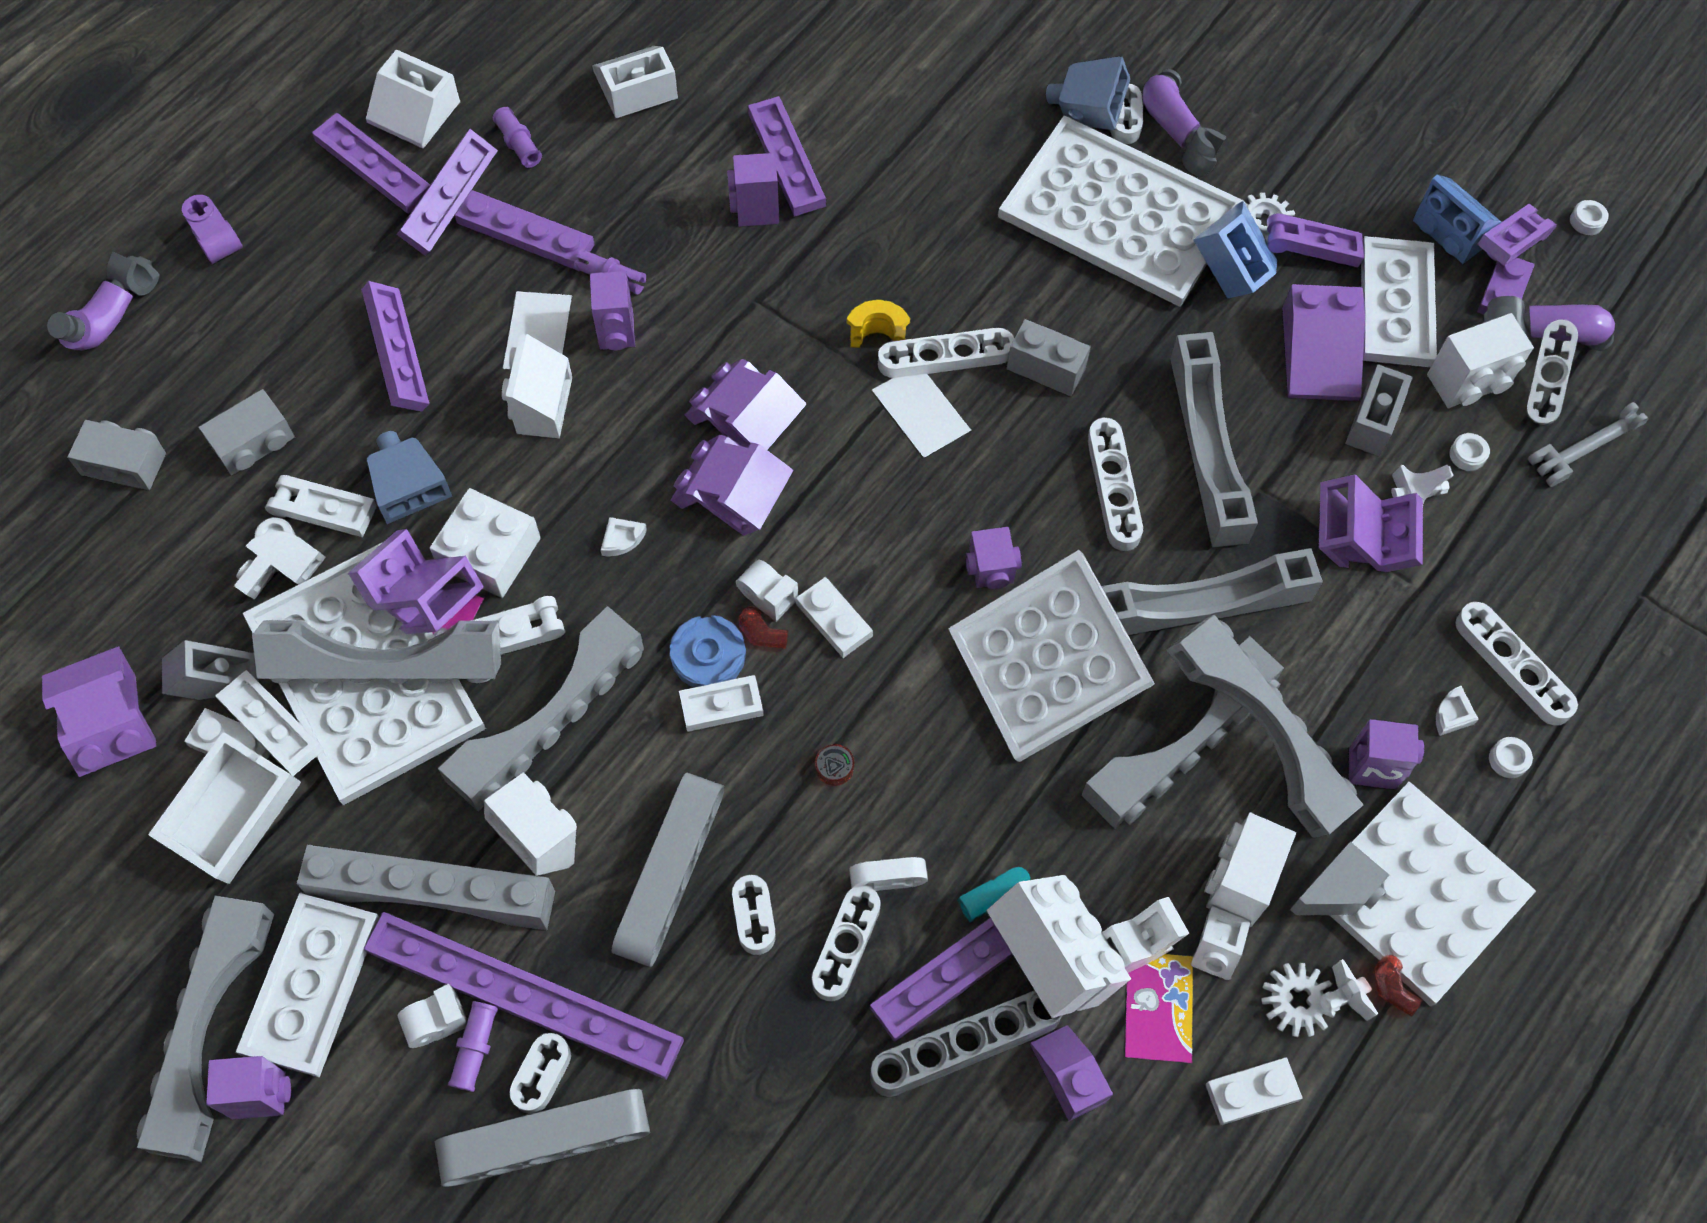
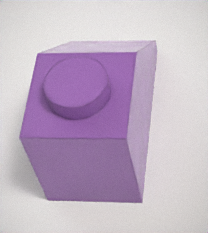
[1030,1025,1113,1121]

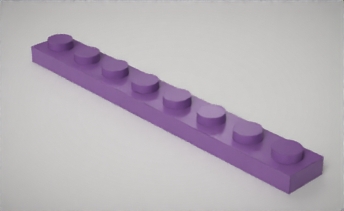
[364,912,684,1080]

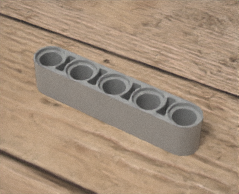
[612,773,724,967]
[870,990,1063,1097]
[435,1089,650,1187]

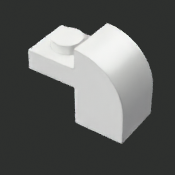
[234,531,326,599]
[1102,897,1189,973]

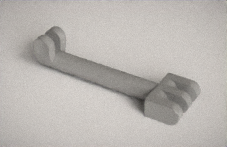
[1528,402,1649,487]

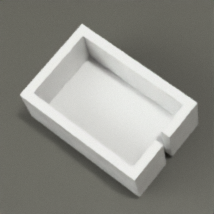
[148,732,301,884]
[986,875,1131,1018]

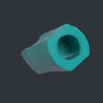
[957,867,1030,922]

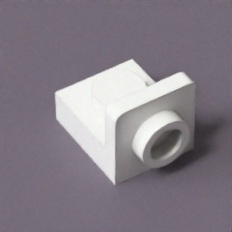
[1191,906,1251,980]

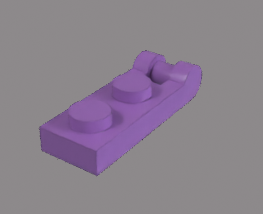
[1477,204,1556,266]
[1267,213,1364,267]

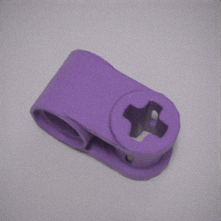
[182,195,243,264]

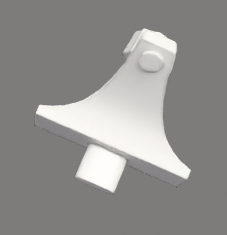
[1391,465,1453,504]
[1319,959,1378,1021]

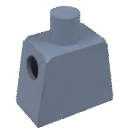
[1046,57,1130,130]
[367,431,452,524]

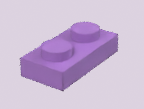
[1477,257,1535,314]

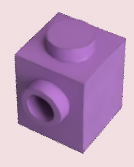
[965,527,1022,589]

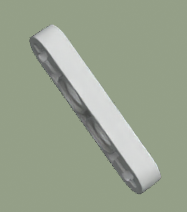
[878,328,1014,378]
[1088,418,1143,551]
[1455,602,1578,725]

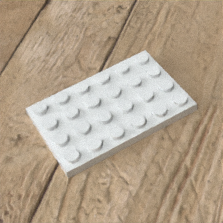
[998,115,1243,307]
[243,543,486,805]

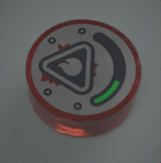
[815,744,854,786]

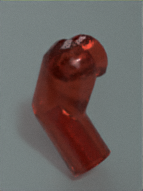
[738,606,788,649]
[1374,955,1422,1017]

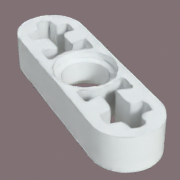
[1527,320,1578,425]
[812,886,880,1001]

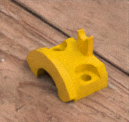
[847,300,910,348]

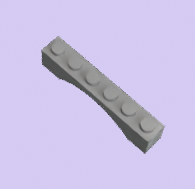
[1170,332,1258,547]
[1101,548,1323,635]
[438,606,644,811]
[1166,615,1363,838]
[252,620,501,683]
[1082,636,1284,829]
[297,845,555,930]
[137,896,274,1162]

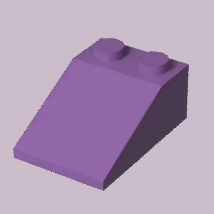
[1282,284,1365,401]

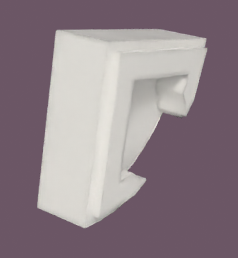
[601,517,647,556]
[1436,686,1479,736]

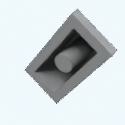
[162,640,258,700]
[1290,841,1389,915]

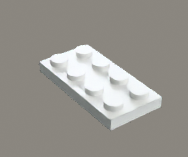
[1361,236,1437,367]
[236,893,380,1077]

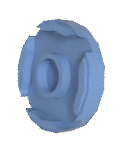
[670,615,746,688]

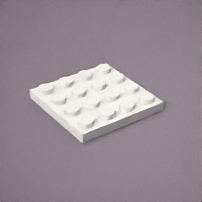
[948,550,1155,762]
[1306,782,1536,1007]

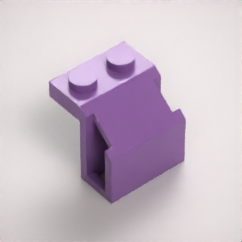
[685,359,806,450]
[670,435,793,536]
[1319,474,1423,572]
[348,529,484,634]
[42,646,156,777]

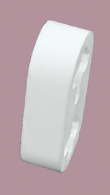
[1111,84,1143,144]
[849,857,928,891]
[732,875,775,955]
[510,1033,571,1114]

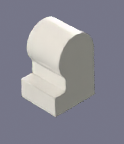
[736,560,798,622]
[397,984,468,1048]

